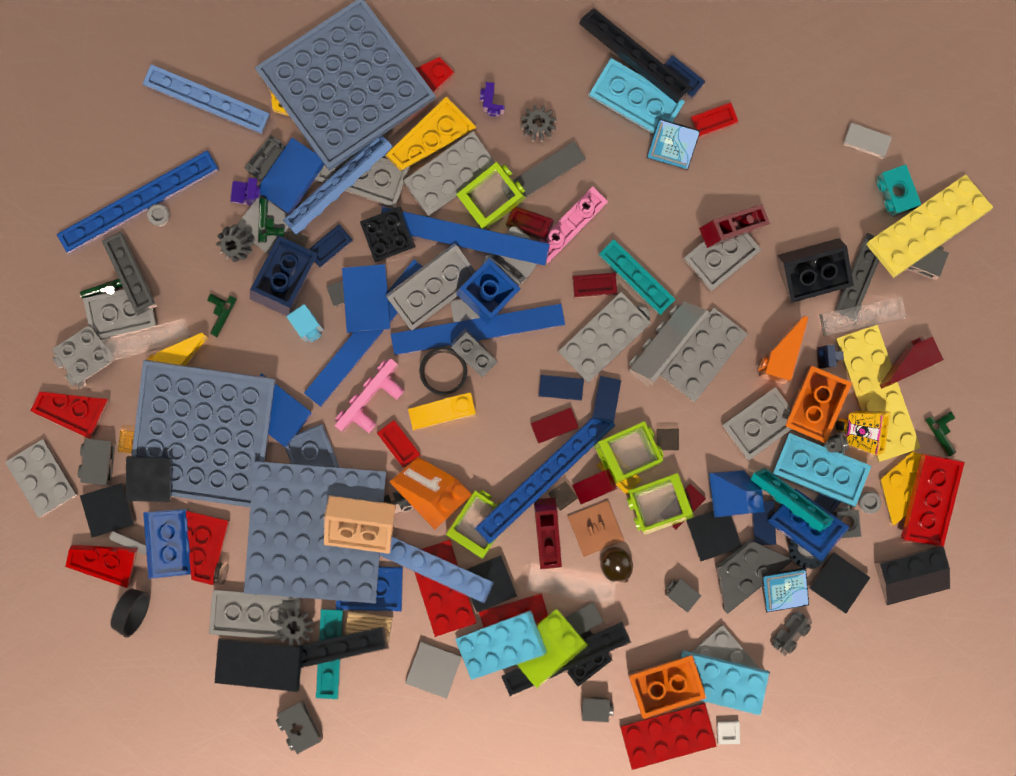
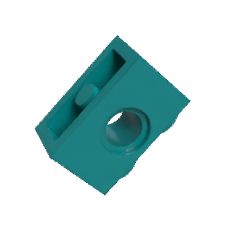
[877,164,922,217]

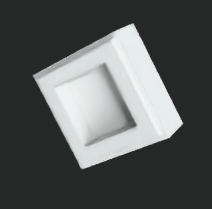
[716,721,740,744]

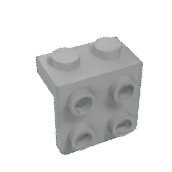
[482,226,538,287]
[52,327,113,389]

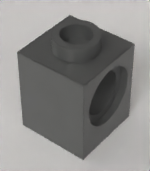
[833,506,861,538]
[666,578,702,613]
[581,696,614,722]

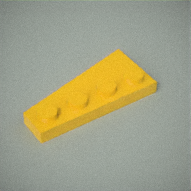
[386,97,476,172]

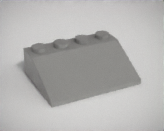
[629,302,709,387]

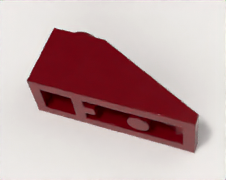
[699,204,770,248]
[880,336,944,389]
[534,497,562,569]

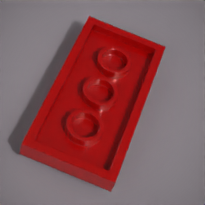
[901,453,965,547]
[414,540,477,637]
[620,703,717,770]

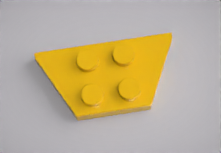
[879,451,921,526]

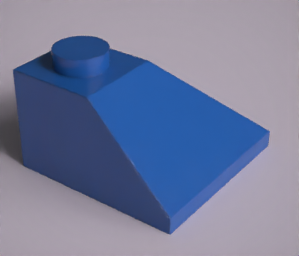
[709,470,765,517]

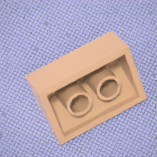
[324,496,396,554]

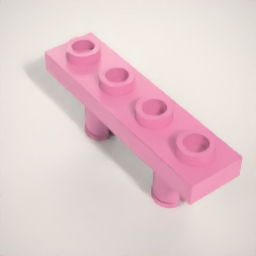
[539,187,608,264]
[335,358,405,434]

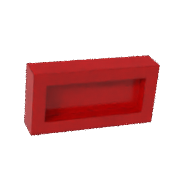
[690,102,739,138]
[377,420,421,468]

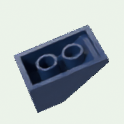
[250,236,318,316]

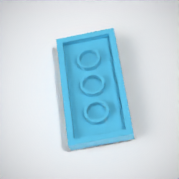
[589,58,685,134]
[773,433,871,507]
[455,611,547,680]
[681,650,770,715]

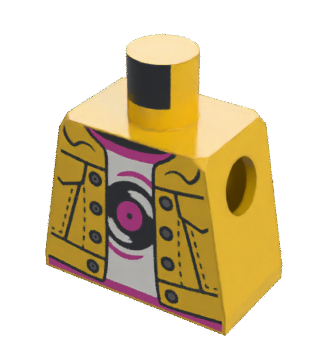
[836,411,891,455]

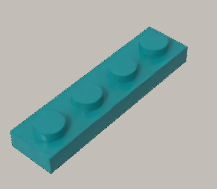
[598,239,676,315]
[751,468,834,532]
[316,609,344,699]

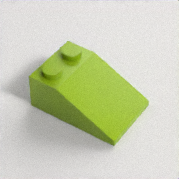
[517,609,588,689]

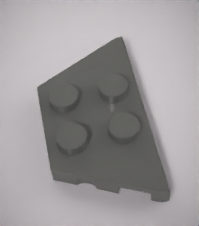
[716,540,792,614]

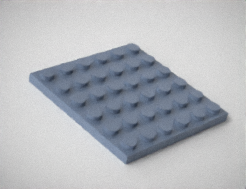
[255,0,436,171]
[132,360,276,507]
[244,461,386,603]

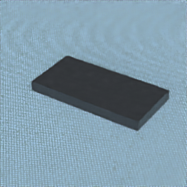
[214,639,303,692]

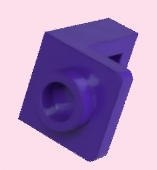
[480,82,505,117]
[230,178,260,206]

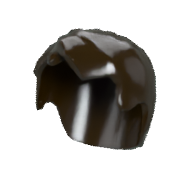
[600,547,633,583]

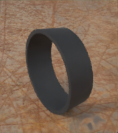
[419,347,467,395]
[111,588,150,638]

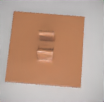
[567,500,624,557]

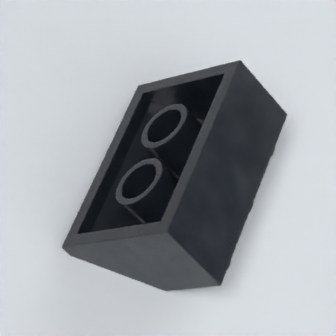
[777,238,854,303]
[875,546,950,605]

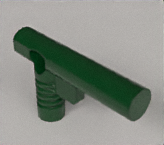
[258,198,285,243]
[80,278,122,299]
[207,294,237,337]
[925,412,956,457]

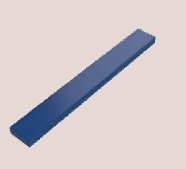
[56,150,219,254]
[381,207,550,266]
[304,260,423,407]
[391,304,565,356]
[474,418,616,545]

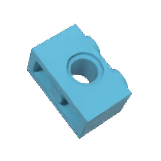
[286,304,324,342]

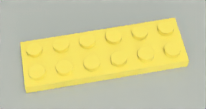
[866,175,993,278]
[835,325,921,462]

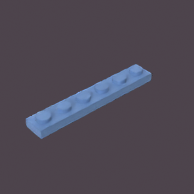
[143,64,271,135]
[283,136,393,234]
[380,537,494,603]

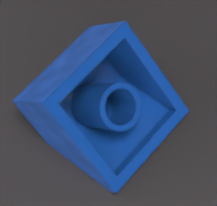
[456,258,521,324]

